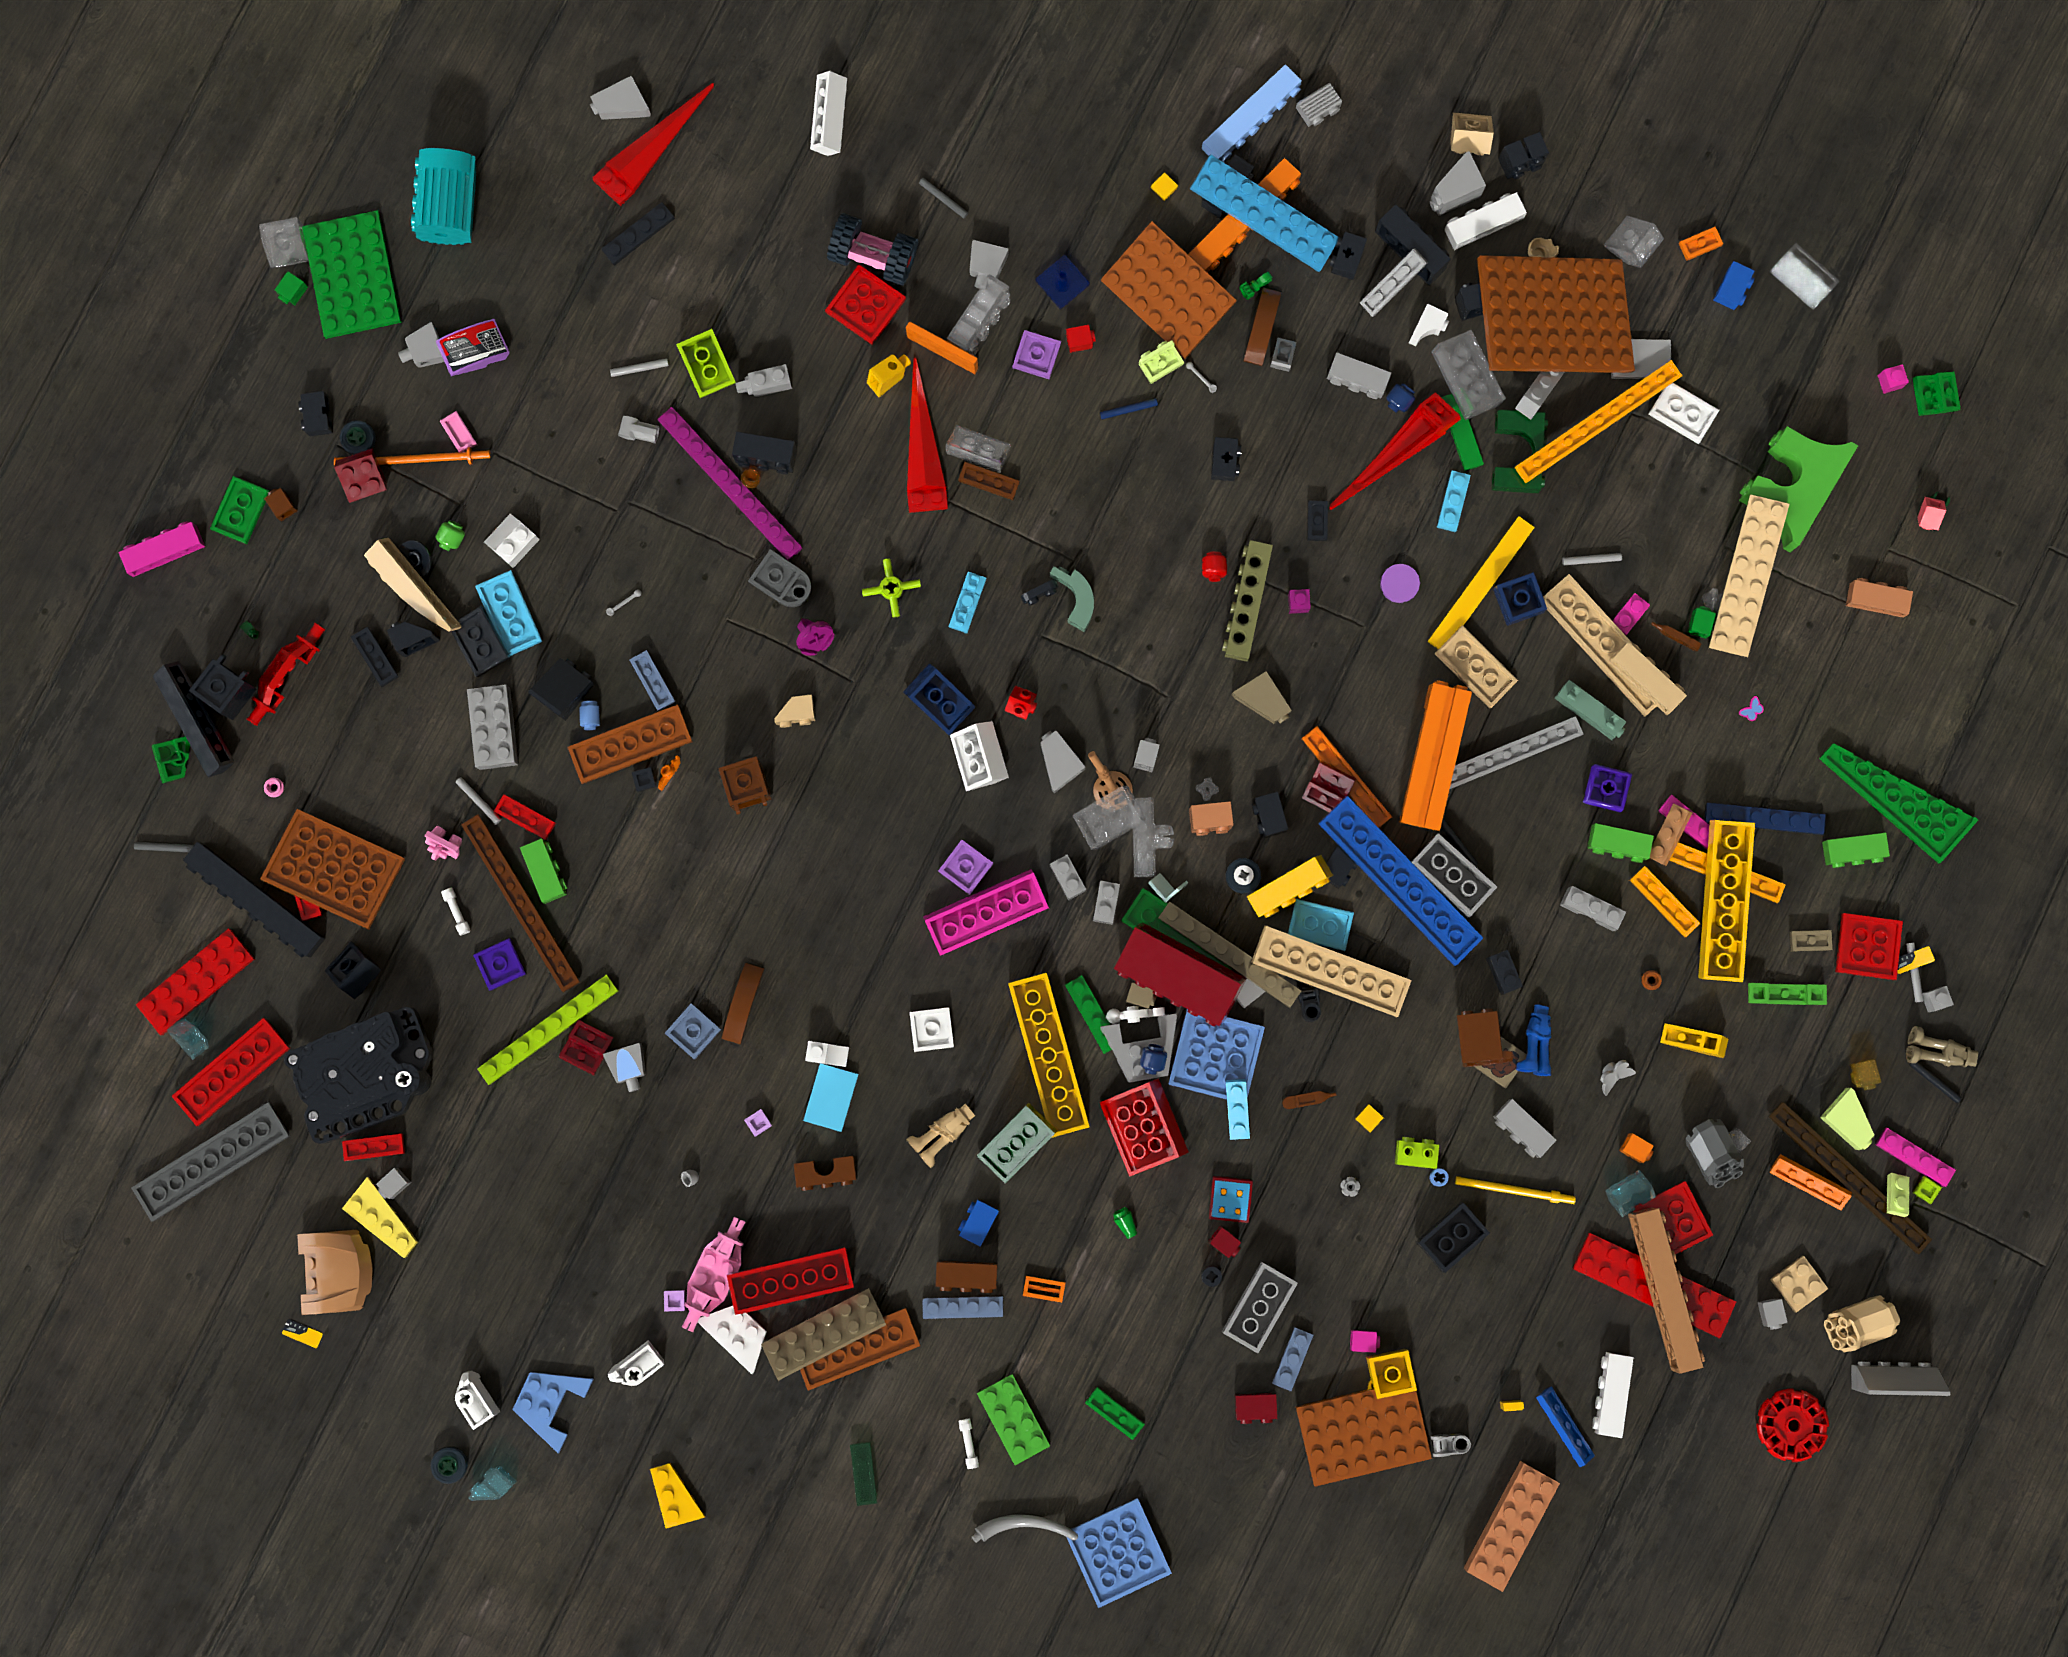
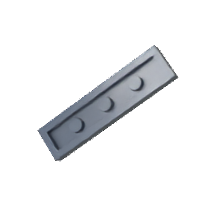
[923,1296,1003,1319]

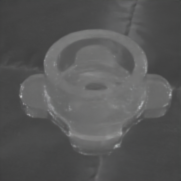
[1196,777,1219,801]

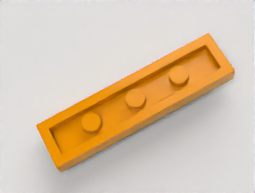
[1630,866,1700,937]

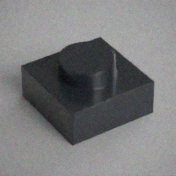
[632,767,657,792]

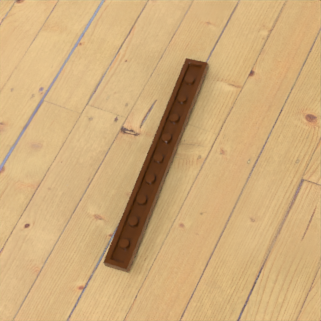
[461,815,580,993]

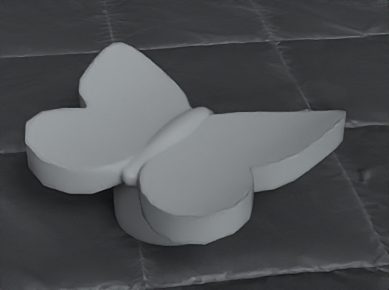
[1600,1060,1636,1096]

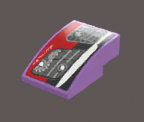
[436,319,509,376]

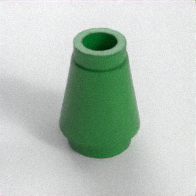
[1113,1207,1138,1239]

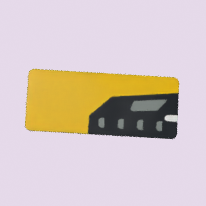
[1897,946,1935,974]
[282,1319,323,1348]

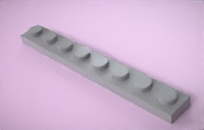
[1449,716,1583,790]

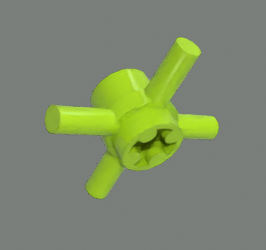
[862,559,921,617]

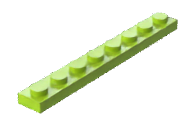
[477,975,619,1085]

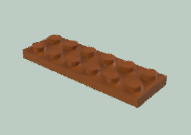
[568,705,693,784]
[800,1308,921,1391]

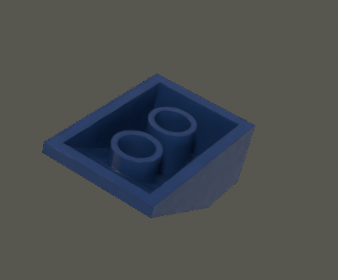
[903,664,975,735]

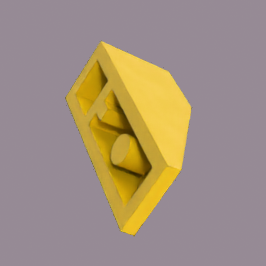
[1660,1023,1728,1058]

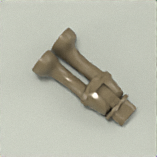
[1906,1026,1978,1067]

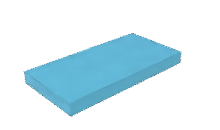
[475,570,543,656]

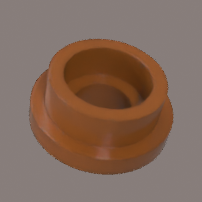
[1641,970,1662,990]

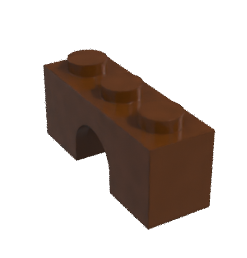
[794,1156,857,1191]

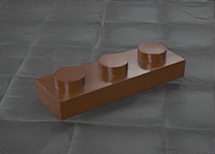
[958,462,1020,500]

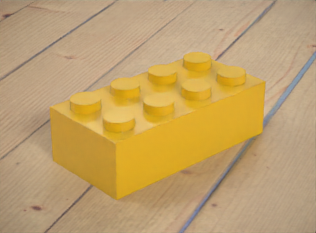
[1247,855,1333,918]

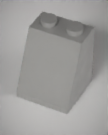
[1430,151,1486,216]

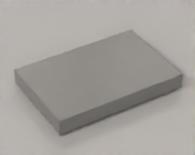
[1612,339,1671,379]

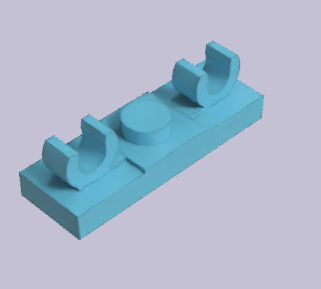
[949,572,986,633]

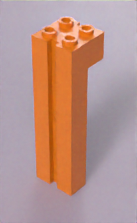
[1399,680,1472,831]

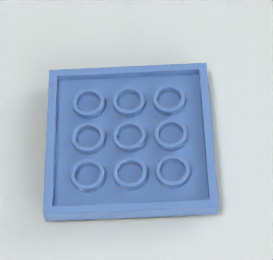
[1168,1009,1265,1100]
[1067,1498,1172,1608]

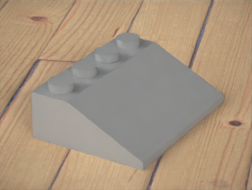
[1851,1361,1950,1396]

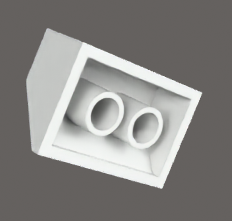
[950,721,1009,791]

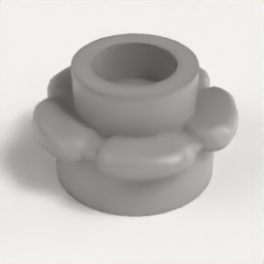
[1340,1177,1360,1197]

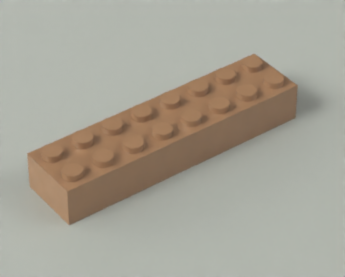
[1628,1207,1705,1374]

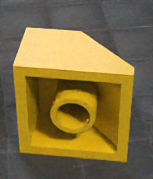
[1366,1349,1417,1399]

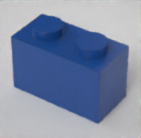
[1713,261,1755,310]
[958,1200,999,1247]

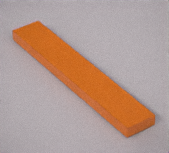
[1302,726,1392,828]

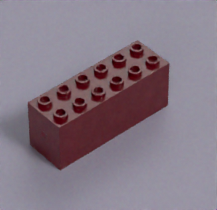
[1114,922,1247,1026]

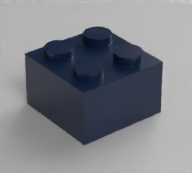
[1493,572,1547,626]

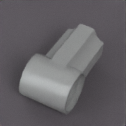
[618,416,659,443]

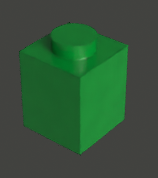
[275,271,308,306]
[1687,607,1716,639]

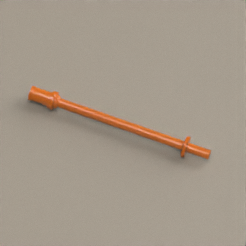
[334,447,491,465]

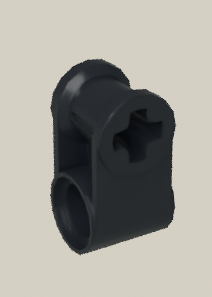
[1297,986,1321,1023]

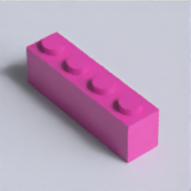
[119,521,205,577]

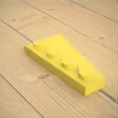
[342,1177,418,1258]

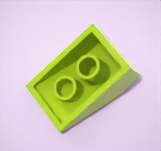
[676,329,736,398]

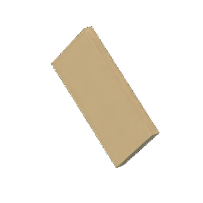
[1435,625,1518,708]

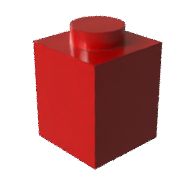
[1066,325,1096,353]

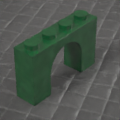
[1491,410,1548,493]

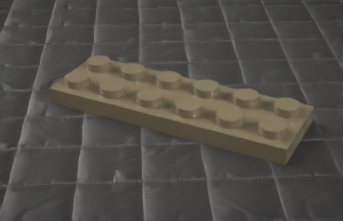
[761,1288,887,1381]

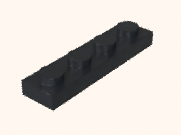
[601,202,675,266]

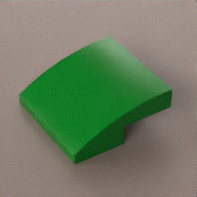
[1912,372,1961,416]

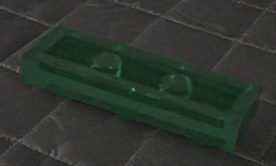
[850,1442,877,1506]

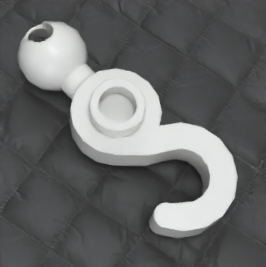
[1106,1006,1165,1024]

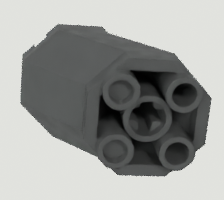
[1686,1119,1744,1188]

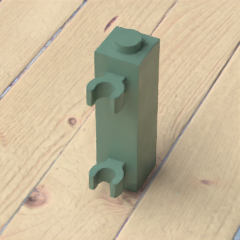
[1555,680,1626,740]

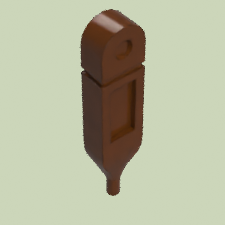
[1651,621,1701,651]
[1282,1091,1336,1109]

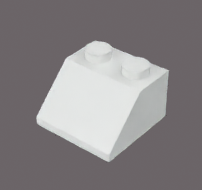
[484,514,539,568]

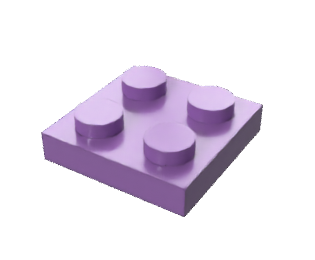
[1012,330,1061,379]
[938,840,993,895]

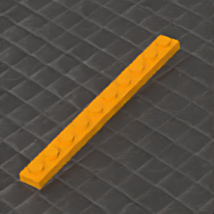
[1515,360,1682,483]

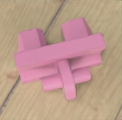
[425,826,462,861]

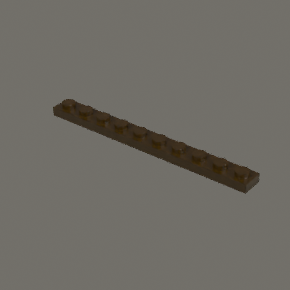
[1768,1102,1932,1254]

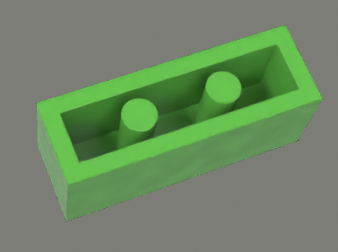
[1587,823,1654,863]
[1822,833,1890,868]
[520,839,568,904]

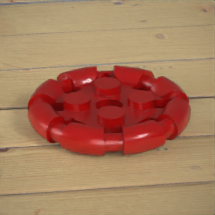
[1756,1388,1829,1462]

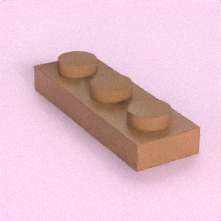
[1650,803,1693,866]

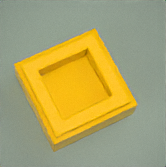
[1151,173,1178,201]
[1355,1104,1384,1132]
[1500,1400,1524,1411]

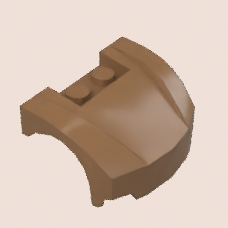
[298,1230,372,1315]

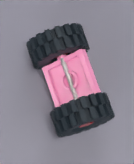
[827,213,918,285]

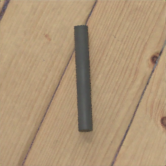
[919,177,968,219]
[134,842,194,852]

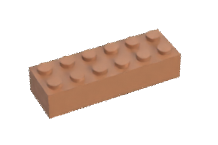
[1464,1461,1560,1592]

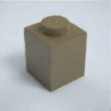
[1126,983,1157,1009]

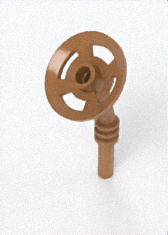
[1088,751,1133,810]

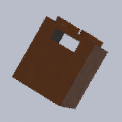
[718,756,772,815]
[1457,1008,1513,1067]

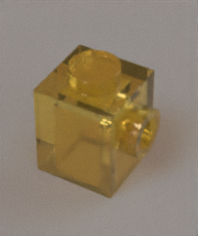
[1850,1059,1881,1090]

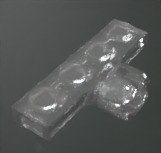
[1132,798,1174,878]

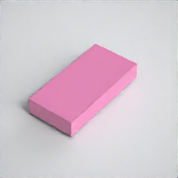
[440,411,477,452]

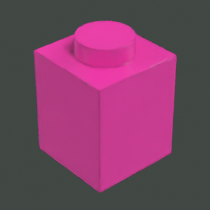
[1878,364,1909,394]
[1350,1330,1380,1353]

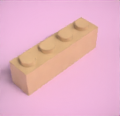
[1609,642,1687,715]

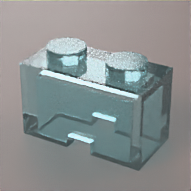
[1605,1170,1656,1217]

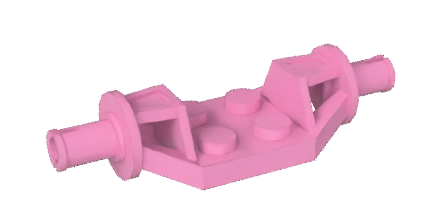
[682,1217,746,1332]

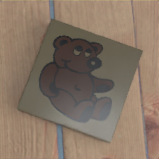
[1473,1037,1527,1089]

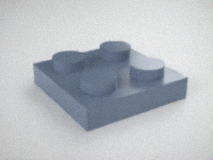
[665,1003,721,1060]

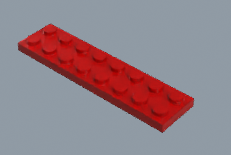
[1573,1233,1736,1338]

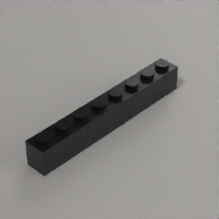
[183,842,325,958]

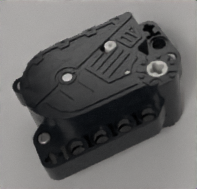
[284,1007,433,1144]

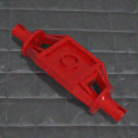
[247,623,325,726]

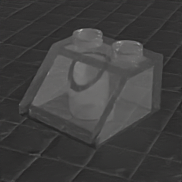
[1604,216,1664,268]
[259,217,309,268]

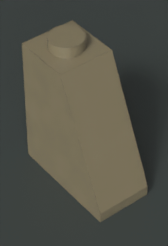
[1232,672,1292,724]

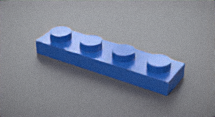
[1536,1386,1595,1467]

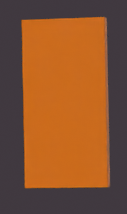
[906,321,978,374]

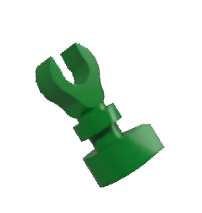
[1239,272,1273,300]

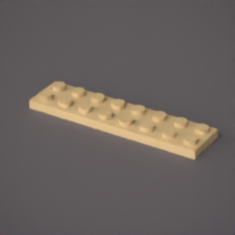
[1709,495,1789,657]
[1543,574,1657,717]
[1251,926,1411,1017]

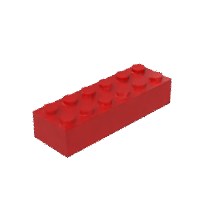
[727,1247,854,1315]

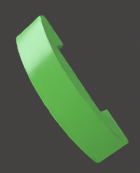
[1748,983,1827,1005]

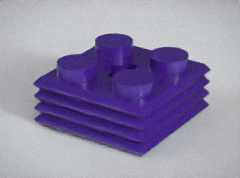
[1583,764,1632,812]

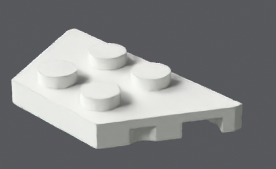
[698,1306,767,1374]

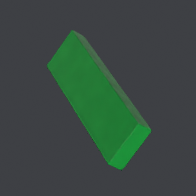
[1441,392,1484,471]

